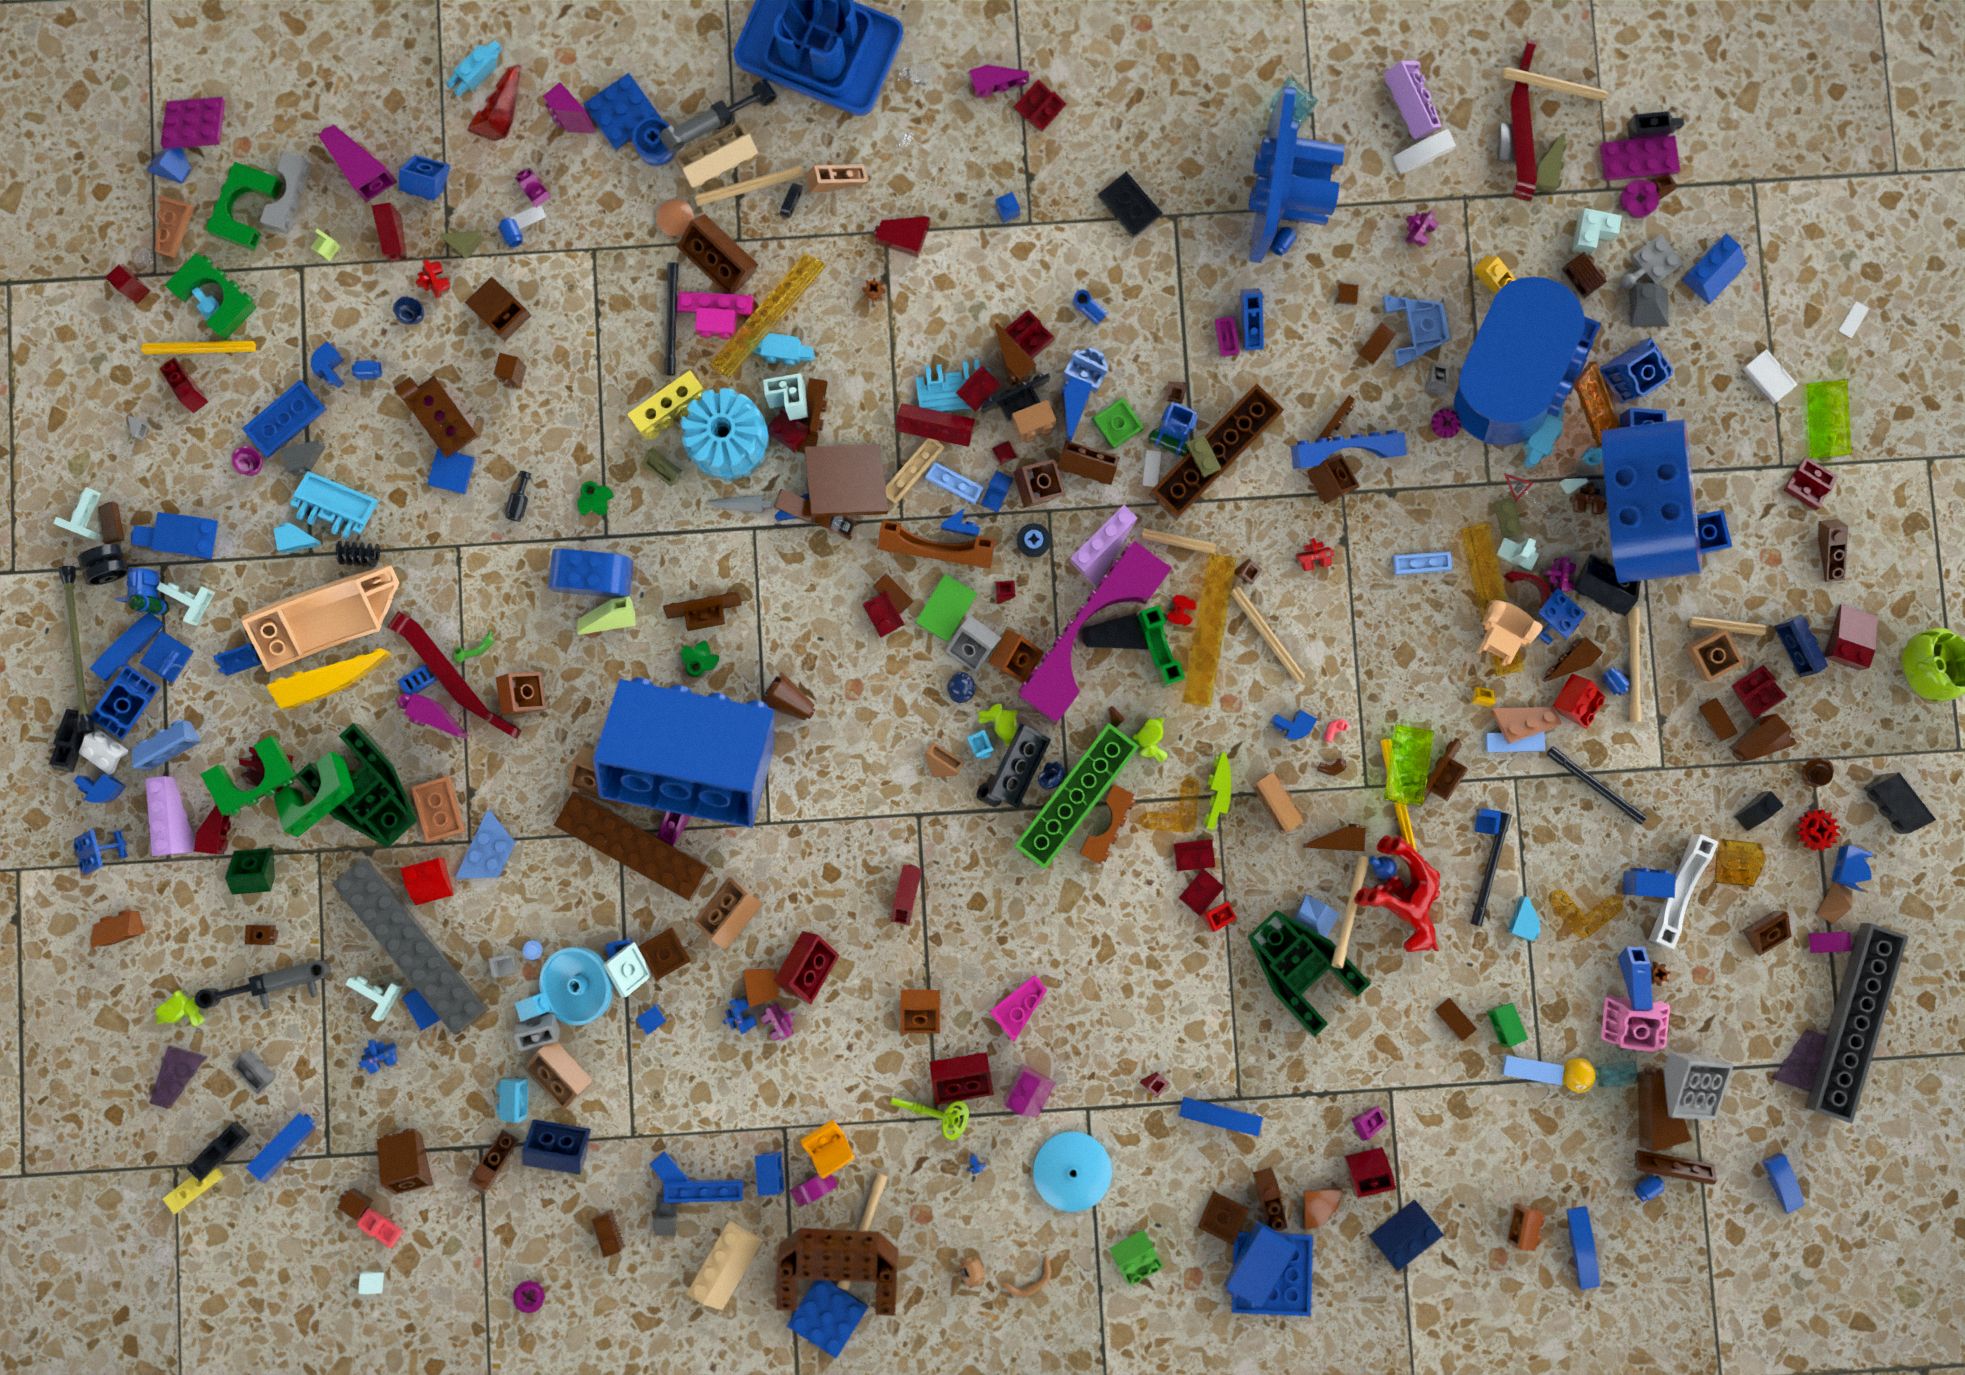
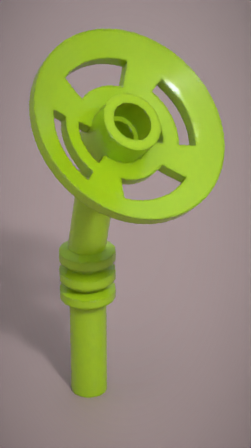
[890,1097,969,1140]

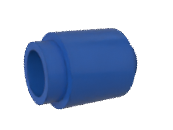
[498,218,523,248]
[1270,227,1297,256]
[352,360,382,380]
[1601,667,1630,696]
[1633,1174,1665,1203]

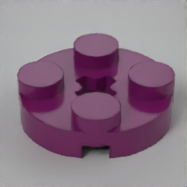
[1620,180,1659,219]

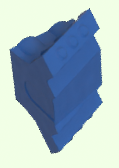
[1599,337,1674,404]
[90,664,160,740]

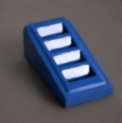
[397,664,438,696]

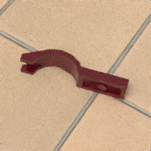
[1504,571,1579,631]

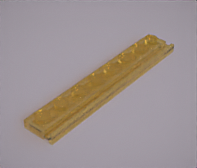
[709,253,826,379]
[1460,523,1524,677]
[1183,553,1237,708]

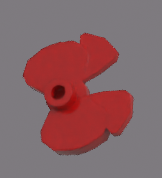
[1167,595,1196,626]
[1374,875,1406,898]

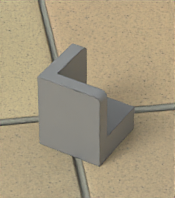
[488,954,517,978]

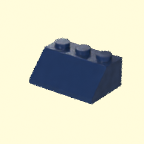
[1774,614,1828,677]
[522,1119,591,1175]
[1369,1199,1444,1272]

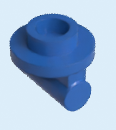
[966,1154,986,1174]

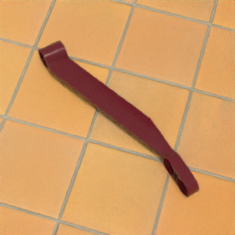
[1510,39,1537,202]
[388,611,522,739]

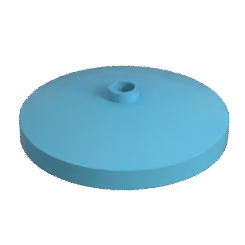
[539,946,613,1025]
[1033,1131,1112,1212]

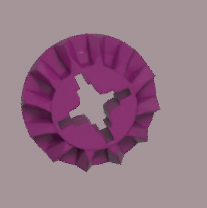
[1431,408,1462,438]
[513,1280,545,1313]

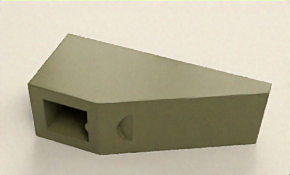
[1535,133,1567,194]

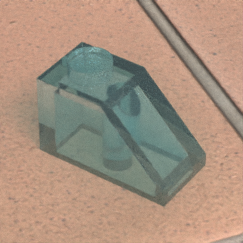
[1595,1061,1638,1087]

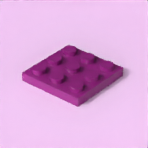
[160,97,225,149]

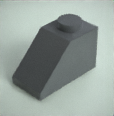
[281,440,325,476]

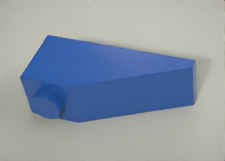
[1240,288,1264,351]

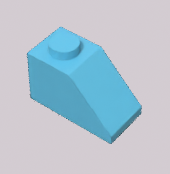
[273,523,322,554]
[1507,896,1541,942]

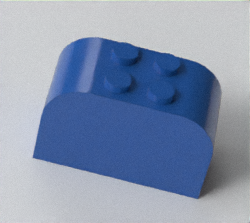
[548,549,634,598]

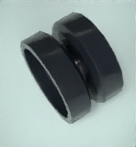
[77,544,129,585]

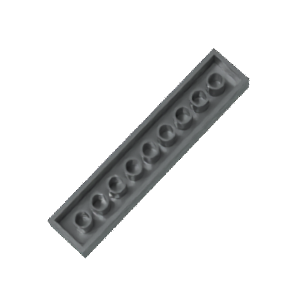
[332,859,489,1035]
[1805,923,1909,1124]

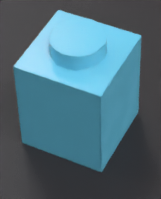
[514,993,550,1022]

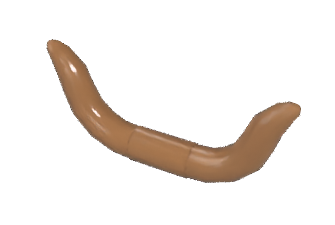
[1001,1255,1051,1298]

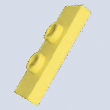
[163,1167,224,1214]

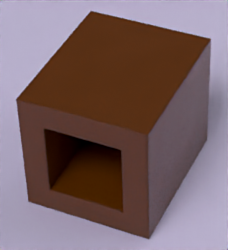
[337,1188,373,1221]

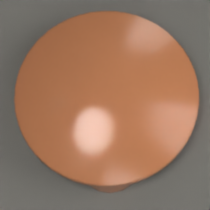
[656,199,694,237]

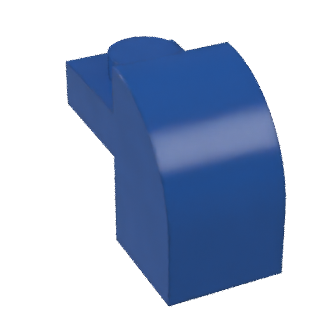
[311,341,344,388]
[1270,710,1317,740]
[73,774,126,803]

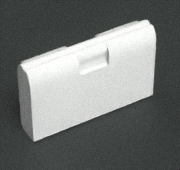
[1743,349,1797,404]

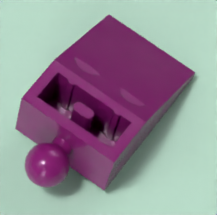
[397,693,469,739]

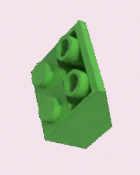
[1109,1229,1164,1286]

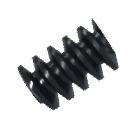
[336,541,380,568]

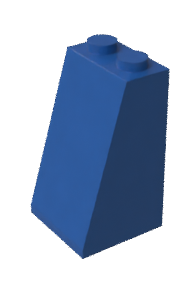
[1224,1220,1297,1308]

